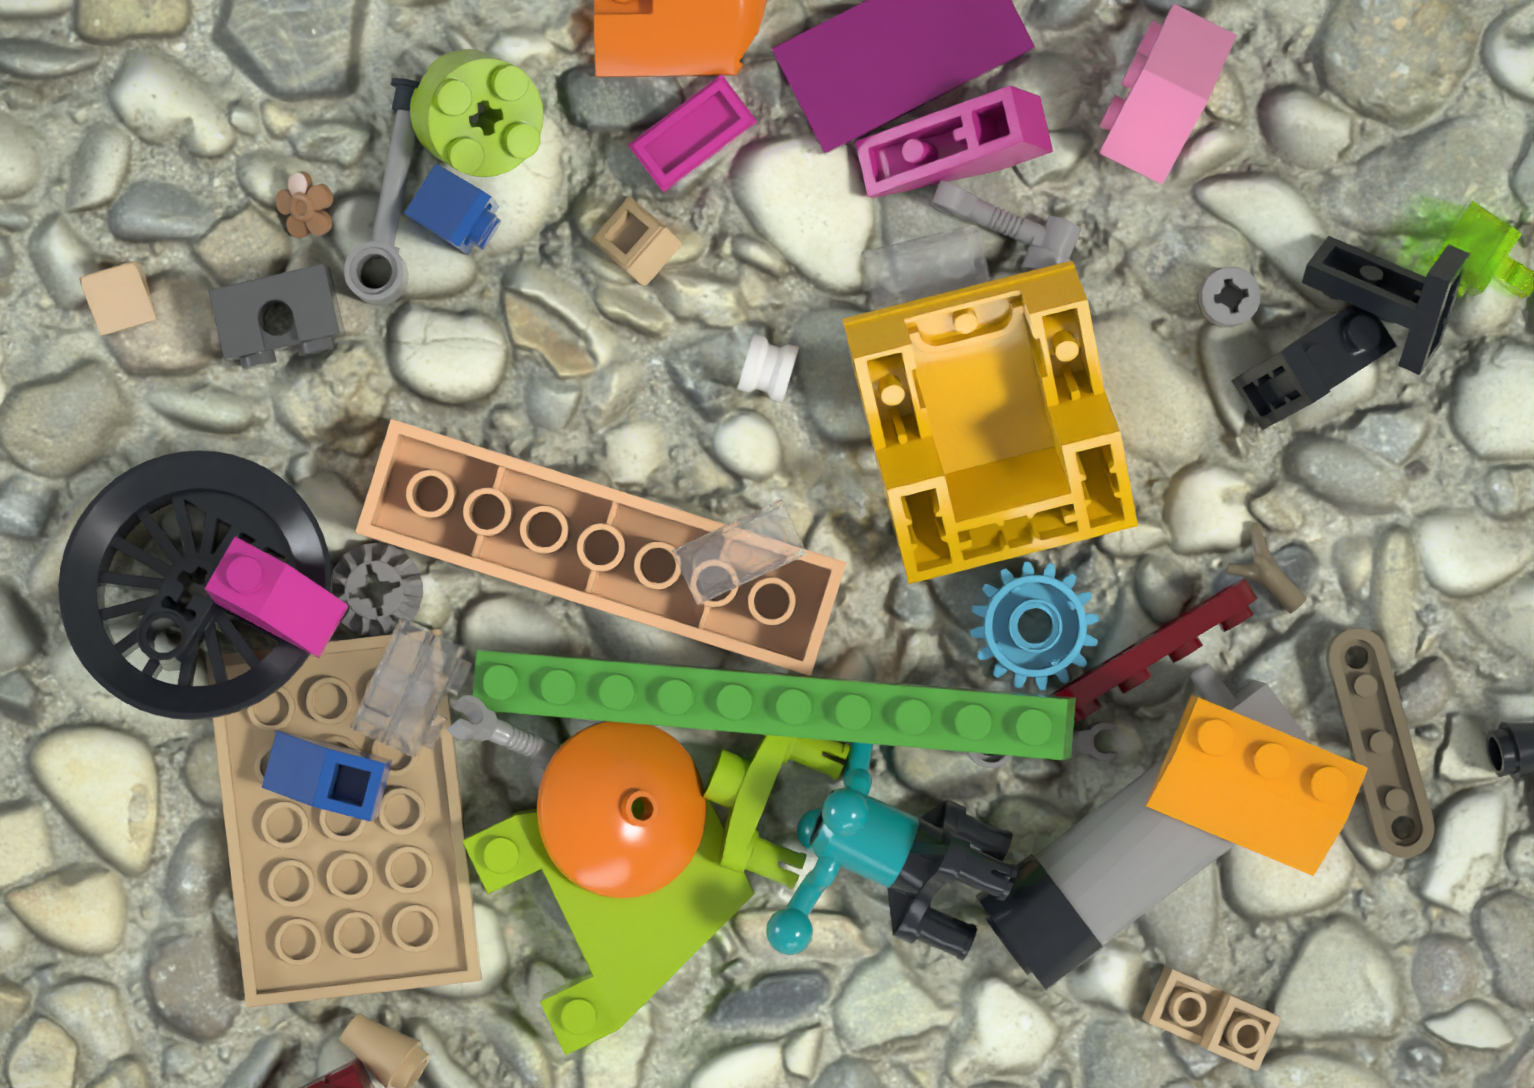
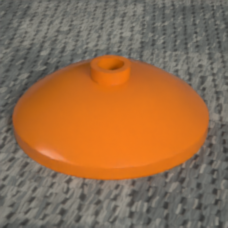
[537,721,707,898]

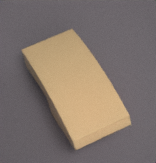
[1142,965,1282,1071]

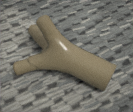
[1226,523,1307,614]

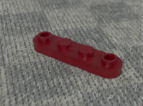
[1049,578,1257,724]

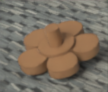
[276,171,333,239]

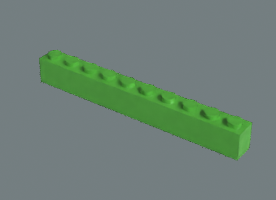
[473,649,1076,760]

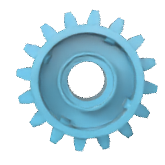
[969,561,1099,690]

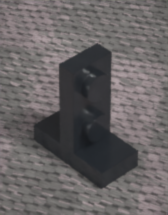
[1301,236,1470,375]
[1231,305,1397,430]

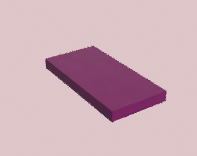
[772,0,1035,155]

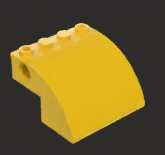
[842,260,1138,584]

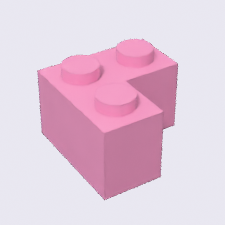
[1099,3,1237,185]

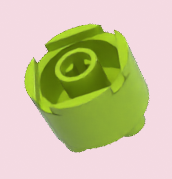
[410,49,544,177]

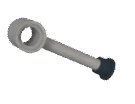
[344,78,420,306]

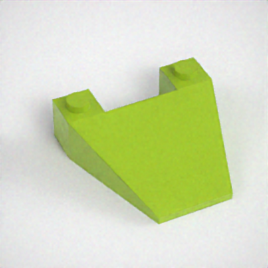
[462,798,755,1056]

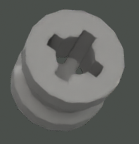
[1198,267,1260,327]

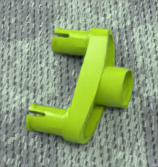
[703,735,850,890]

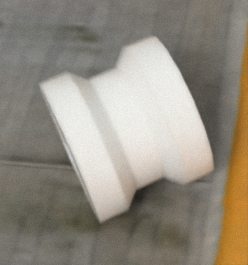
[737,334,799,403]

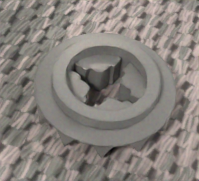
[331,543,423,637]

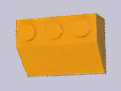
[1145,694,1368,876]

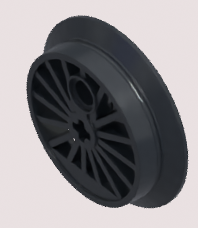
[58,450,332,720]

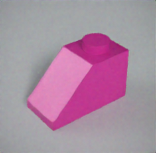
[205,537,349,658]

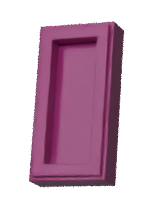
[628,74,757,193]

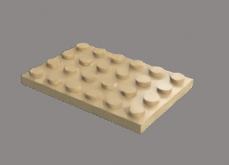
[206,628,482,1008]

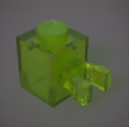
[1424,201,1534,299]

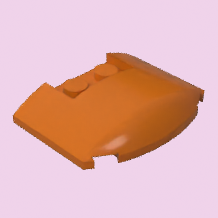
[594,0,767,78]

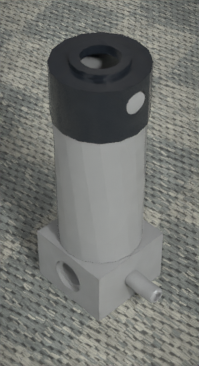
[976,663,1313,991]

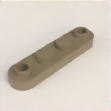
[1326,628,1435,858]

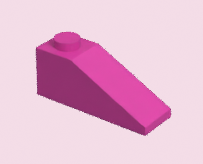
[855,85,1053,198]

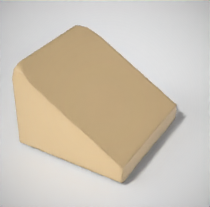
[590,196,681,286]
[79,261,158,336]

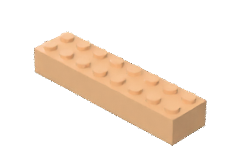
[355,419,847,676]

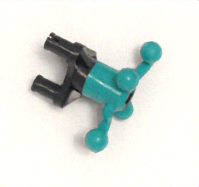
[766,742,1018,961]

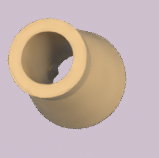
[340,1013,431,1088]

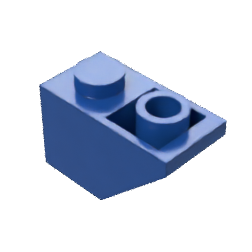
[404,163,501,255]
[262,730,392,822]

